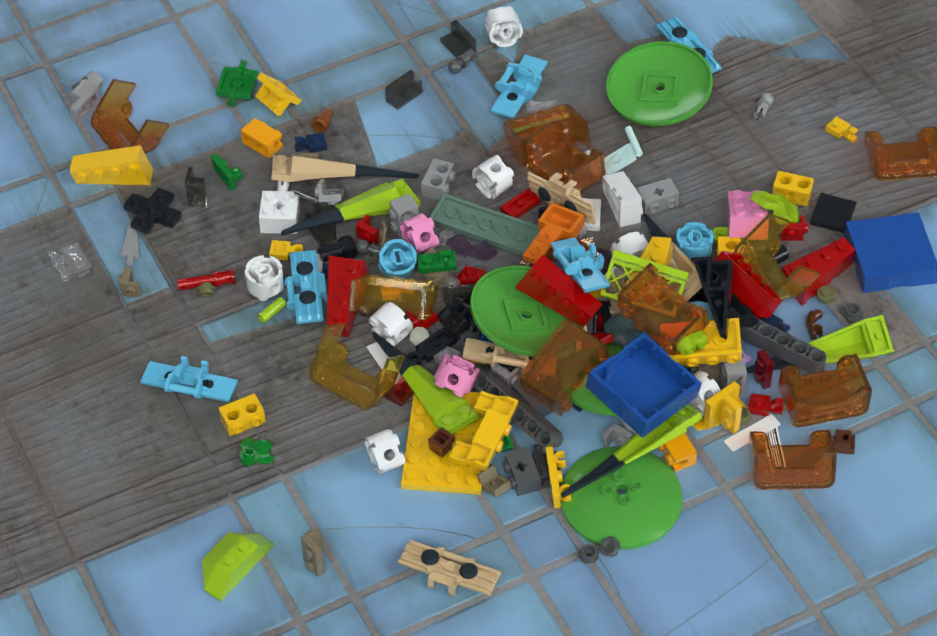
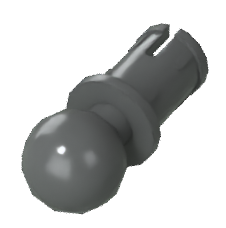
[448,48,477,74]
[355,239,382,257]

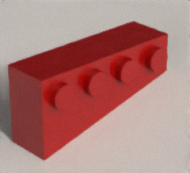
[780,237,855,306]
[715,251,782,318]
[515,254,602,327]
[327,256,369,338]

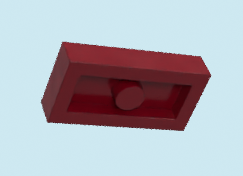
[753,349,774,389]

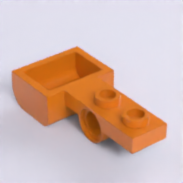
[523,202,585,264]

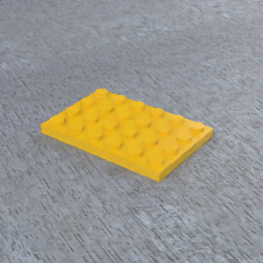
[401,392,483,495]

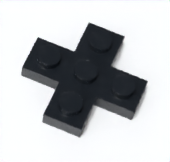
[124,188,181,234]

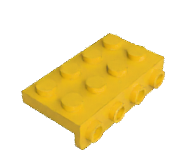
[660,318,743,367]

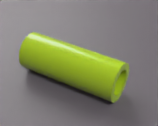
[257,297,286,324]

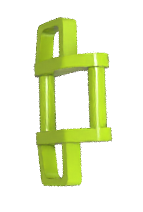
[750,191,800,224]

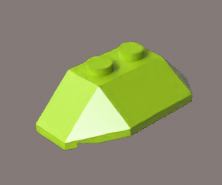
[202,532,274,602]

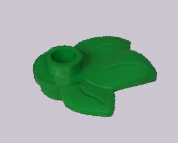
[239,437,275,466]

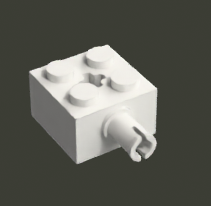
[259,181,301,234]

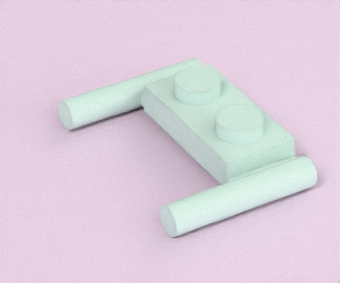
[585,126,643,181]

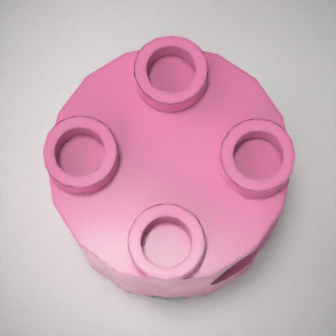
[400,213,440,255]
[434,354,479,397]

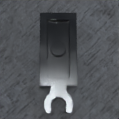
[407,327,458,365]

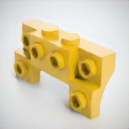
[449,391,519,472]

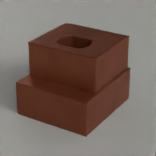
[428,427,455,458]
[834,429,855,455]

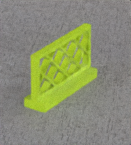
[600,250,689,319]

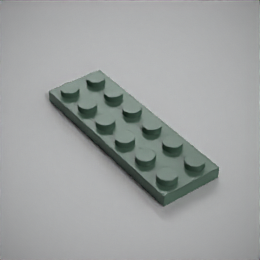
[429,193,540,256]

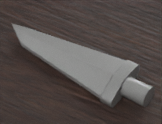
[120,217,139,266]

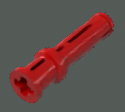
[177,268,236,291]

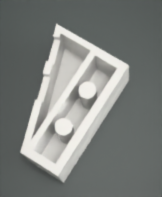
[602,171,643,227]

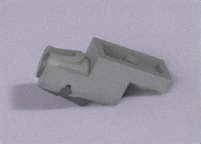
[70,71,104,123]

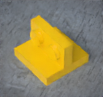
[255,72,302,116]
[703,381,742,434]

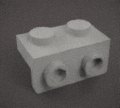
[315,178,344,205]

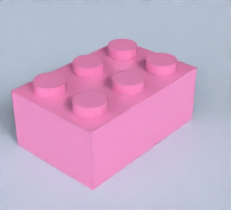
[727,190,768,239]

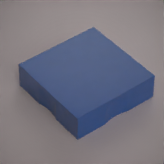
[844,212,937,293]
[585,332,702,438]

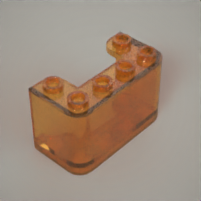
[523,120,606,193]
[617,263,710,355]
[519,319,609,416]
[778,354,872,428]

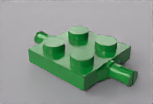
[216,59,259,107]

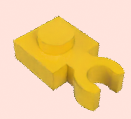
[269,240,303,261]

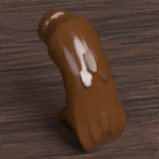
[806,309,823,340]

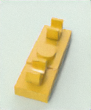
[546,446,571,509]

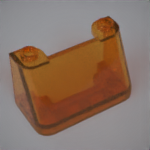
[865,126,937,180]
[749,430,837,490]

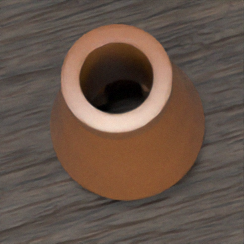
[312,108,333,133]

